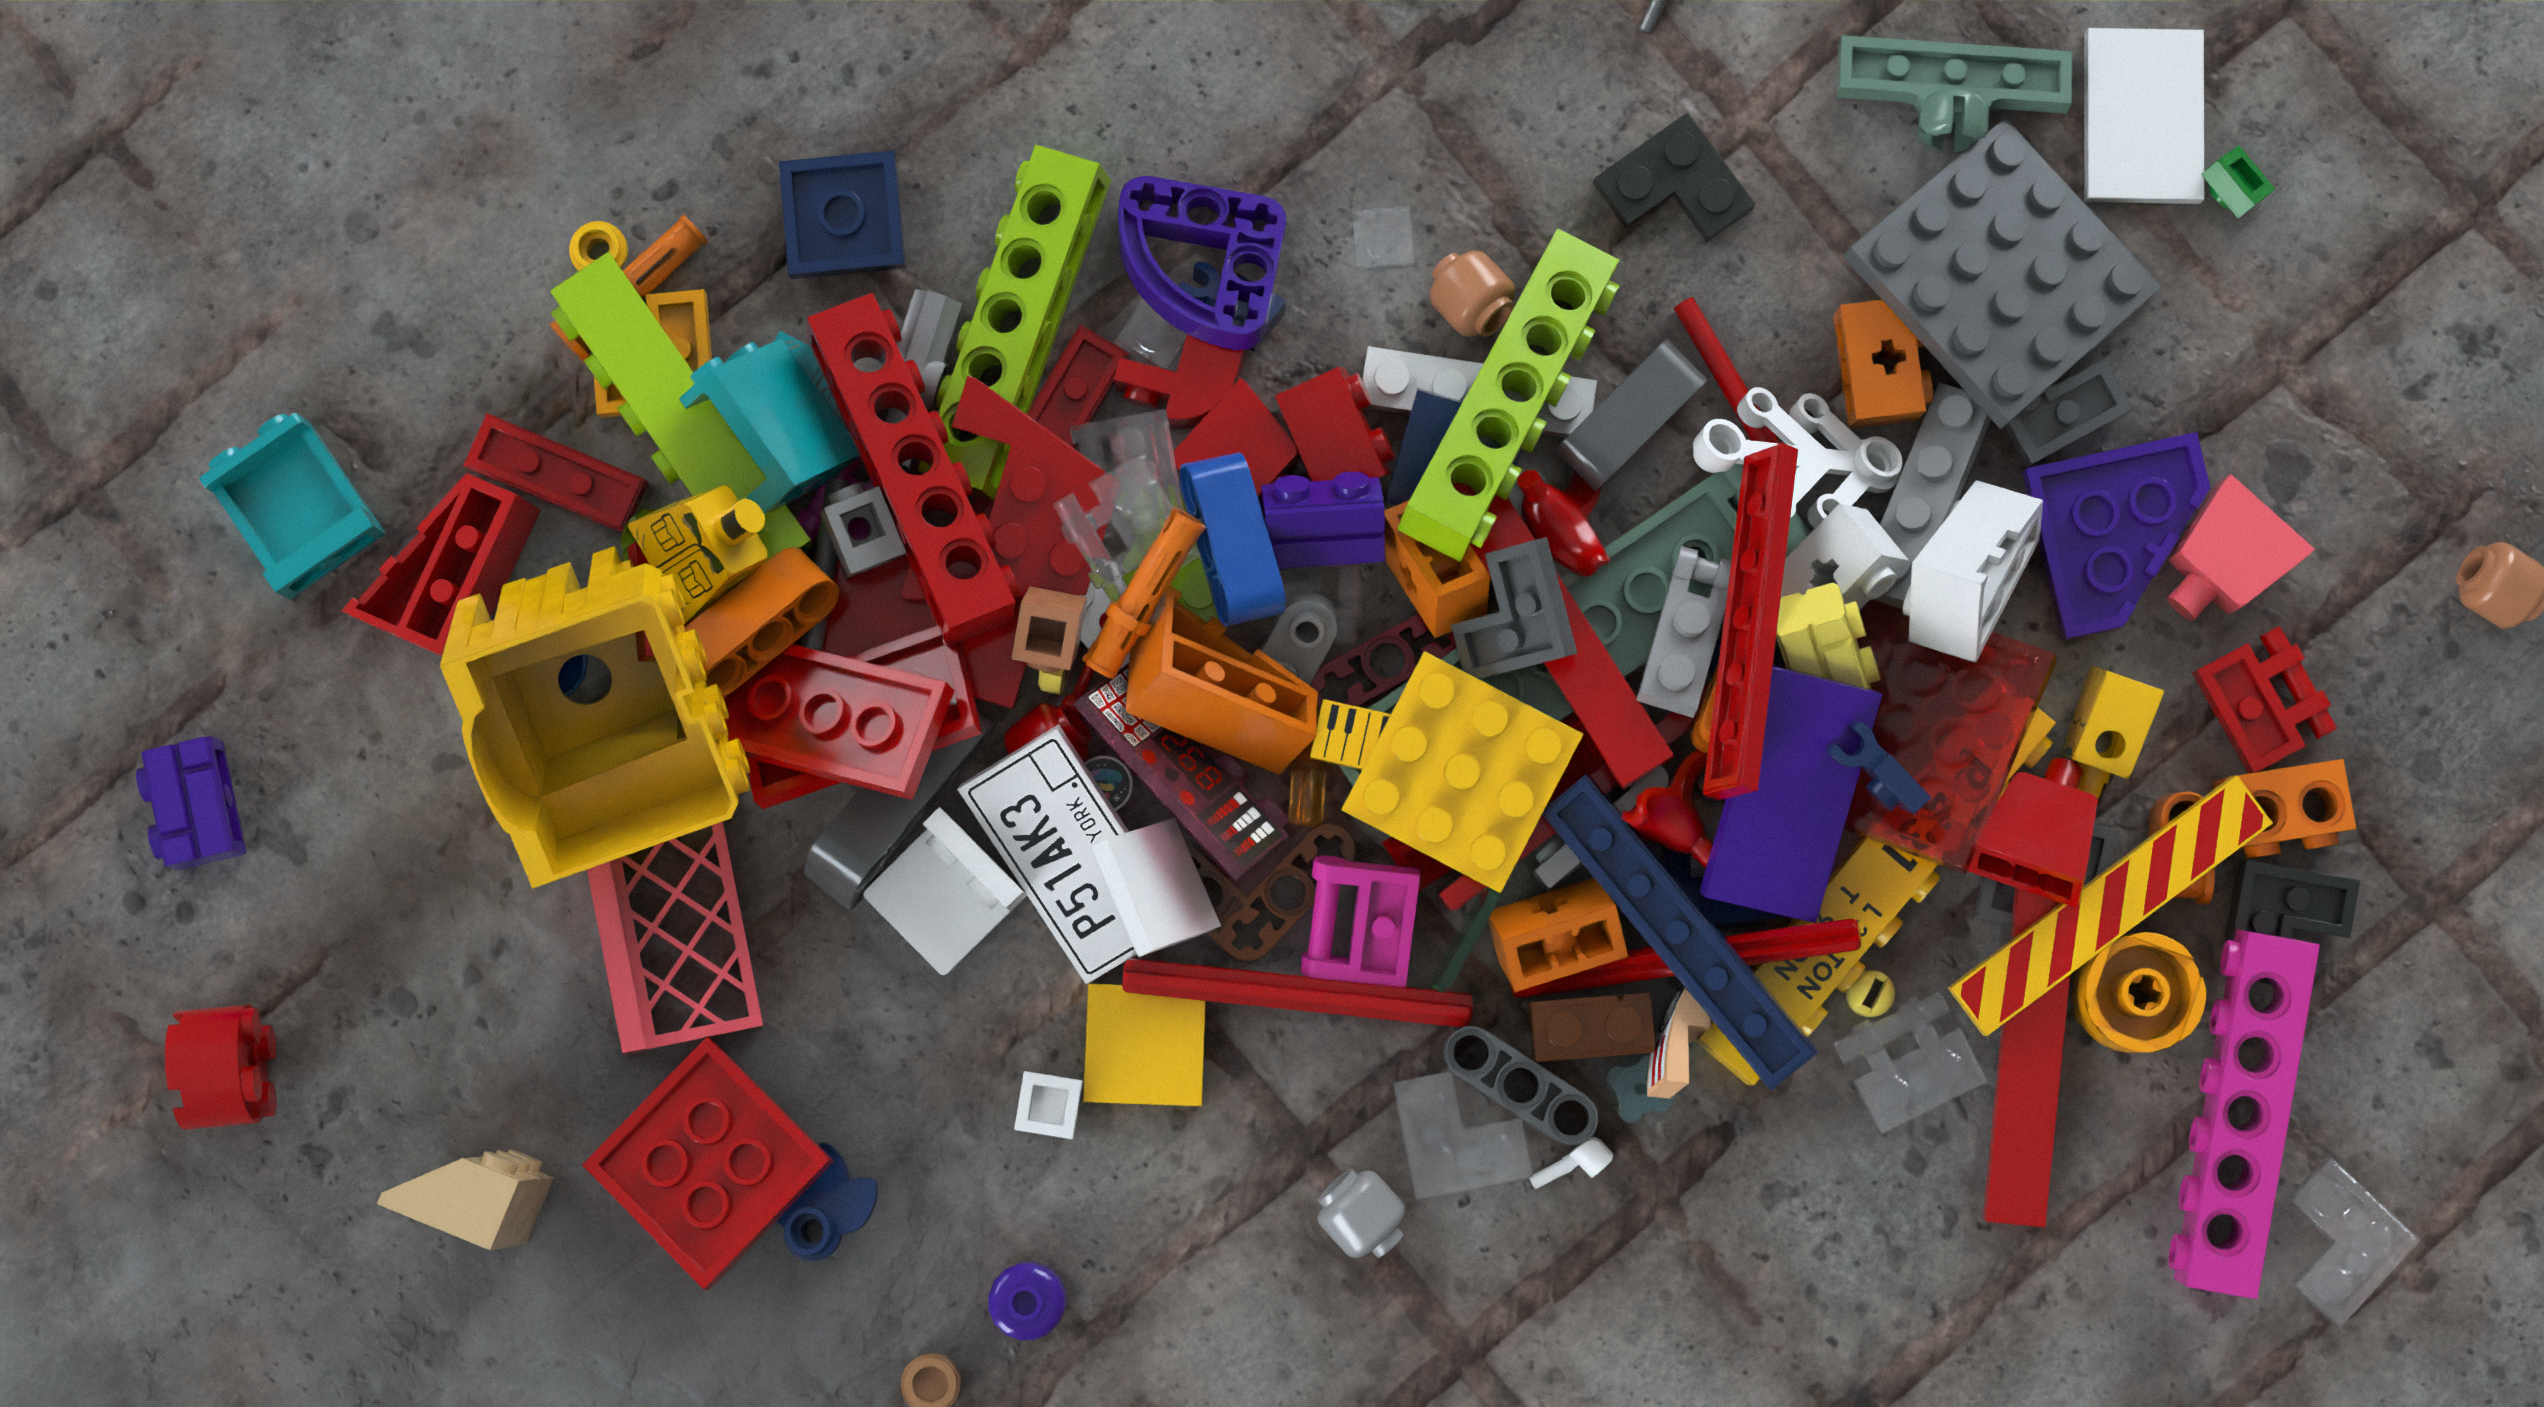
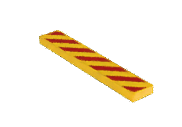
[1947,775,2273,1036]

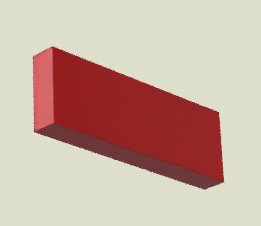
[463,413,649,535]

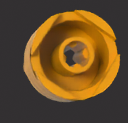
[2072,932,2206,1053]

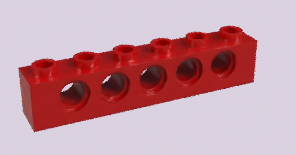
[807,293,1020,647]

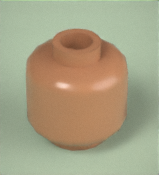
[1430,251,1515,337]
[2456,542,2544,629]

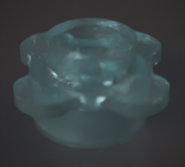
[1607,1055,1674,1123]

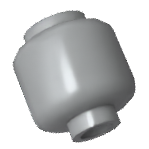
[1317,1168,1405,1258]

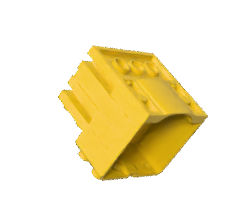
[440,546,750,889]

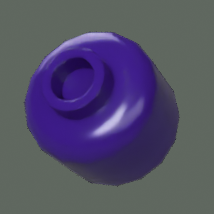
[988,1262,1067,1341]

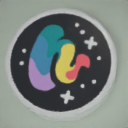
[1085,756,1134,812]

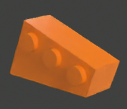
[1125,585,1318,775]

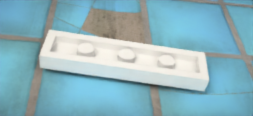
[1362,346,1597,438]

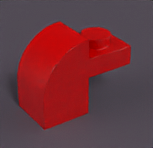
[1114,334,1246,429]

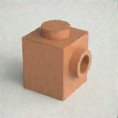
[1011,586,1087,672]

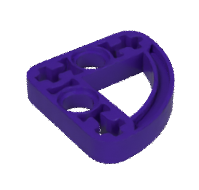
[1118,176,1286,350]

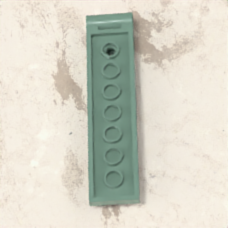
[1338,464,1810,838]

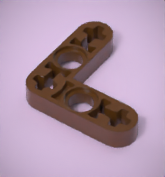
[1183,823,1355,962]

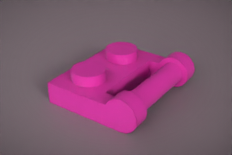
[1300,856,1420,988]

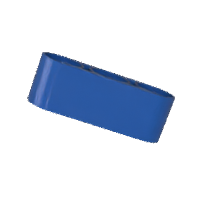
[1180,452,1286,627]

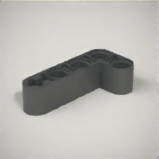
[803,707,997,911]

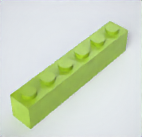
[550,251,814,566]

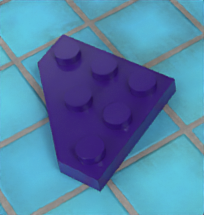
[2022,432,2210,641]

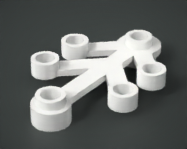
[1693,387,1903,529]

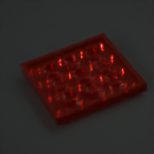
[1844,599,2057,874]

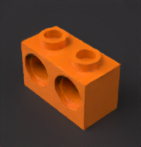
[2213,759,2356,859]

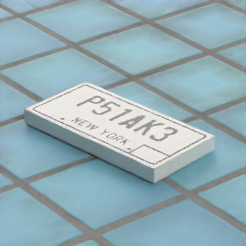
[957,724,1136,984]

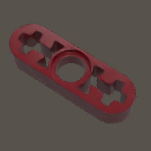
[1310,613,1457,711]

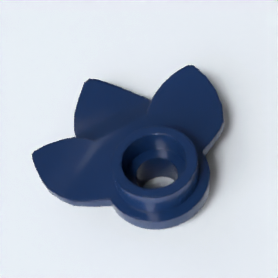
[776,1142,878,1261]

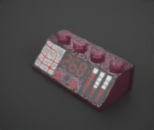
[1073,663,1290,887]

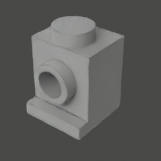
[820,483,906,580]

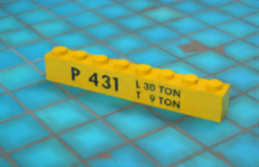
[1694,677,2056,1085]

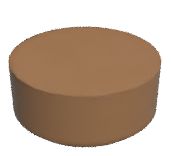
[901,1353,962,1407]

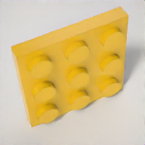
[1341,651,1583,893]

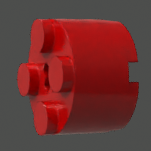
[165,1004,277,1130]

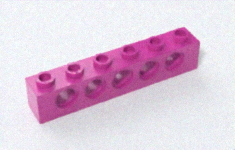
[2168,929,2320,1299]

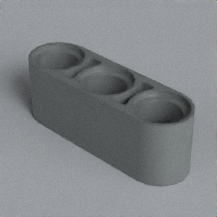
[1554,338,1708,492]
[1443,1026,1598,1145]

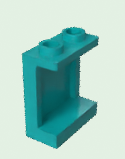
[679,339,860,515]
[199,413,386,600]

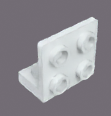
[863,807,1027,975]

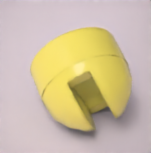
[1846,970,1895,1017]

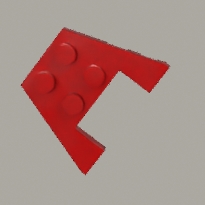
[900,376,1121,599]

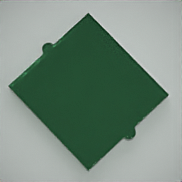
[1430,887,1501,993]

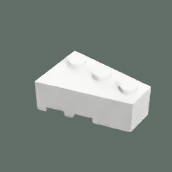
[1903,480,2043,663]

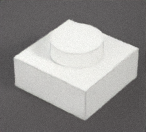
[1014,1071,1083,1139]

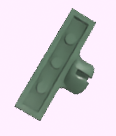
[1836,35,2072,153]

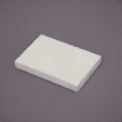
[2084,28,2204,204]

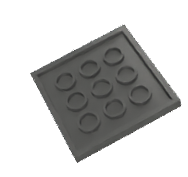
[1843,118,2162,429]

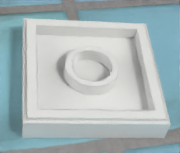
[1091,818,1221,957]

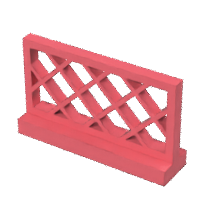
[587,821,763,1056]

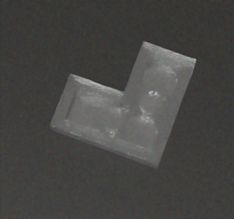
[1393,1071,1533,1200]
[2286,1157,2420,1327]

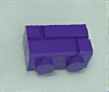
[1261,472,1385,569]
[136,736,247,870]

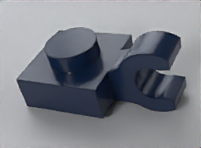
[1826,720,1932,814]

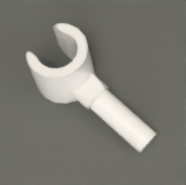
[1529,1137,1613,1189]

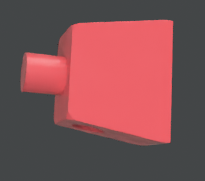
[2167,474,2315,621]

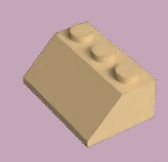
[377,1149,554,1250]

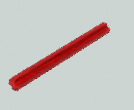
[1510,918,1862,998]
[1122,958,1473,1028]

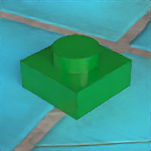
[2201,145,2276,218]

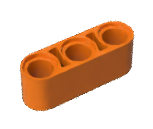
[684,547,840,697]

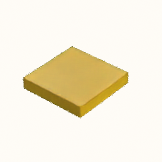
[1083,984,1206,1106]

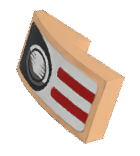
[1647,983,1711,1098]

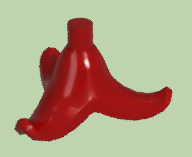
[1517,470,1610,577]
[1621,749,1713,869]

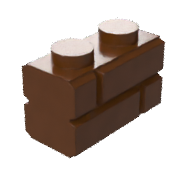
[1527,993,1655,1062]

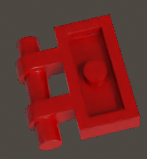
[2192,626,2337,774]

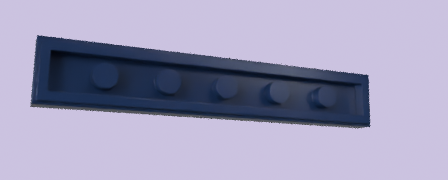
[1542,774,1819,1091]

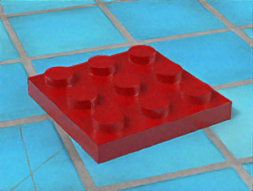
[582,1036,834,1290]

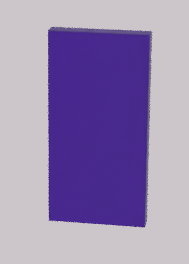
[1699,665,1883,923]

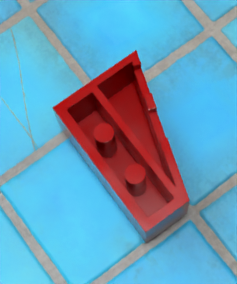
[341,473,541,657]

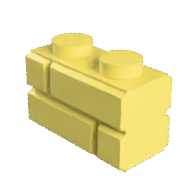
[1776,582,1881,689]

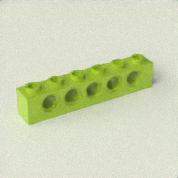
[917,144,1112,502]
[1397,228,1620,562]

